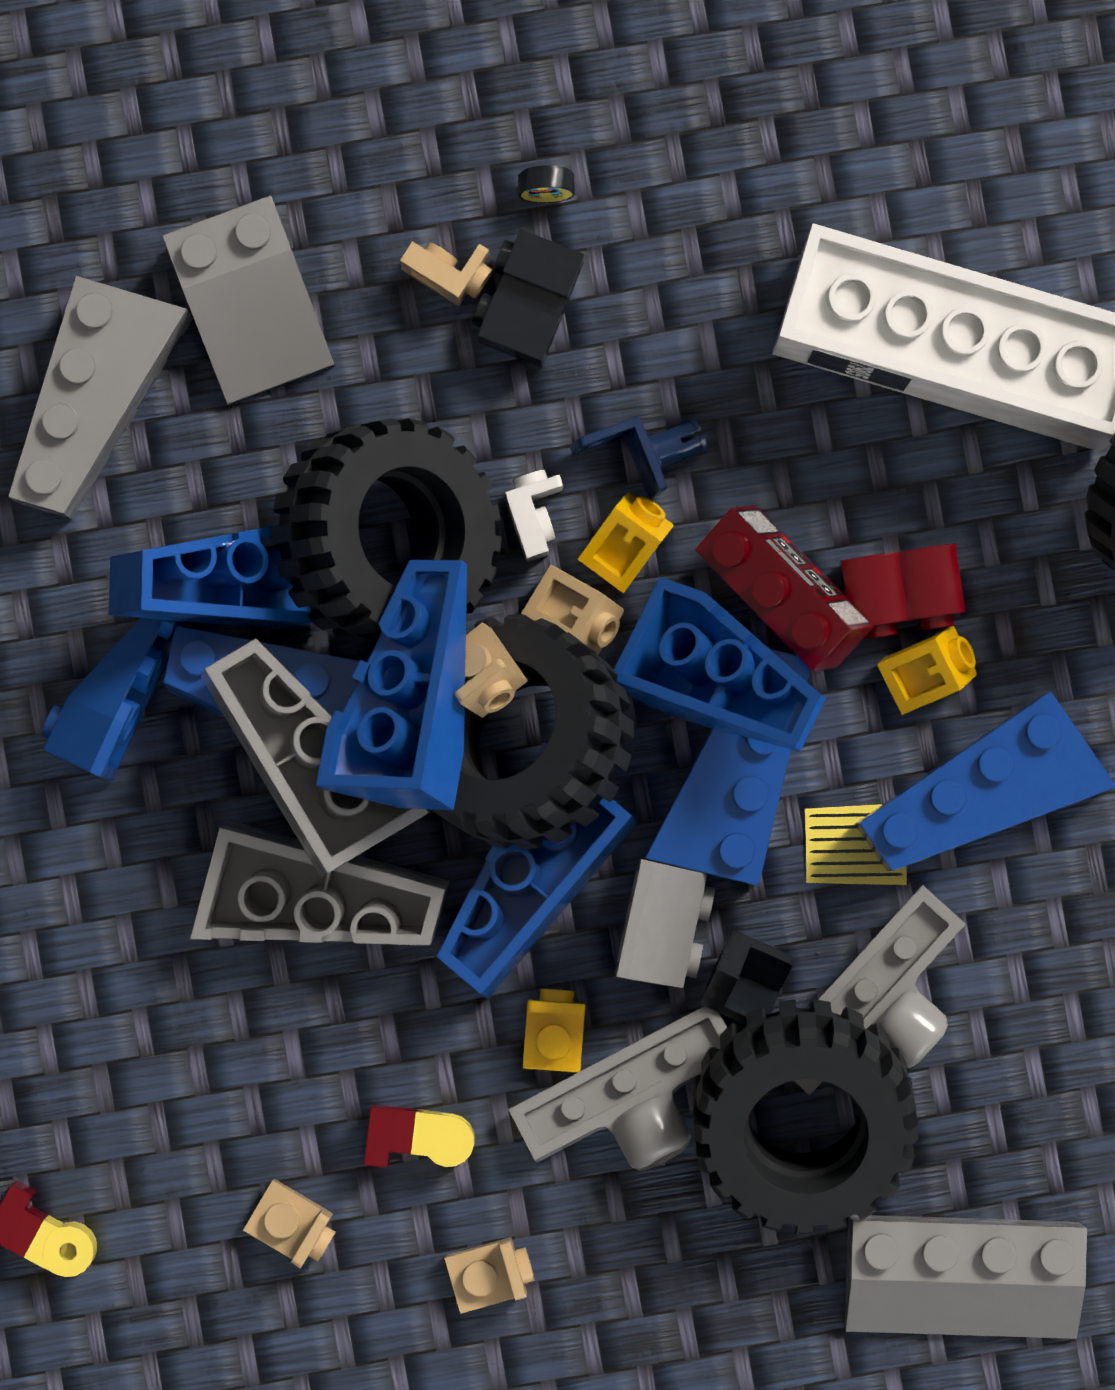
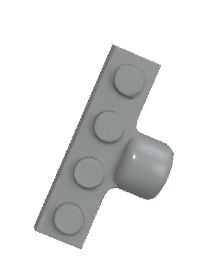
[794,885,966,1095]
[508,1006,727,1171]

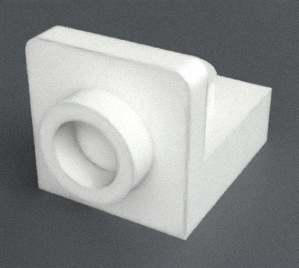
[505,470,563,563]

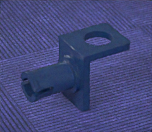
[570,416,708,499]

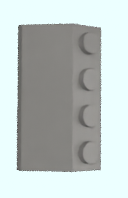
[845,1215,1087,1339]

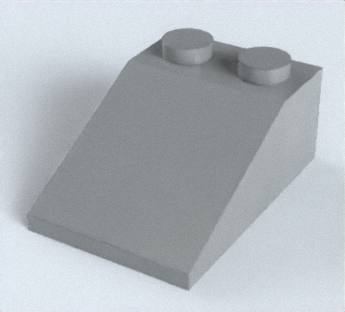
[162,195,335,405]
[614,859,715,988]

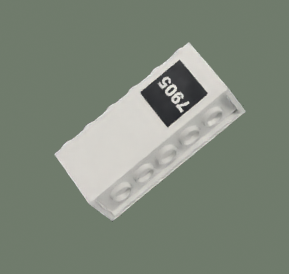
[772,223,1115,452]

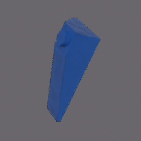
[316,560,467,810]
[614,577,826,752]
[41,618,185,780]

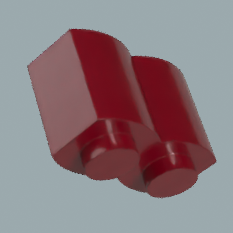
[839,543,966,639]

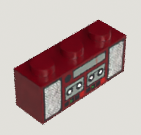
[694,506,874,672]

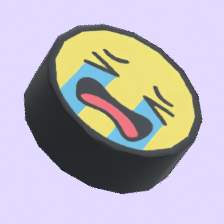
[518,165,575,203]

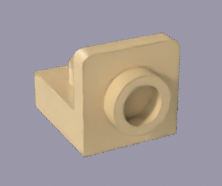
[400,241,493,306]
[521,564,624,655]
[454,622,528,718]
[243,1179,335,1268]
[444,1237,535,1314]

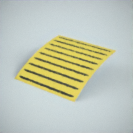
[805,804,907,885]

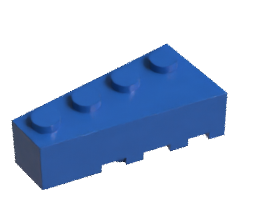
[109,525,322,632]
[164,626,367,718]
[644,649,810,886]
[855,691,1115,871]
[437,742,637,999]

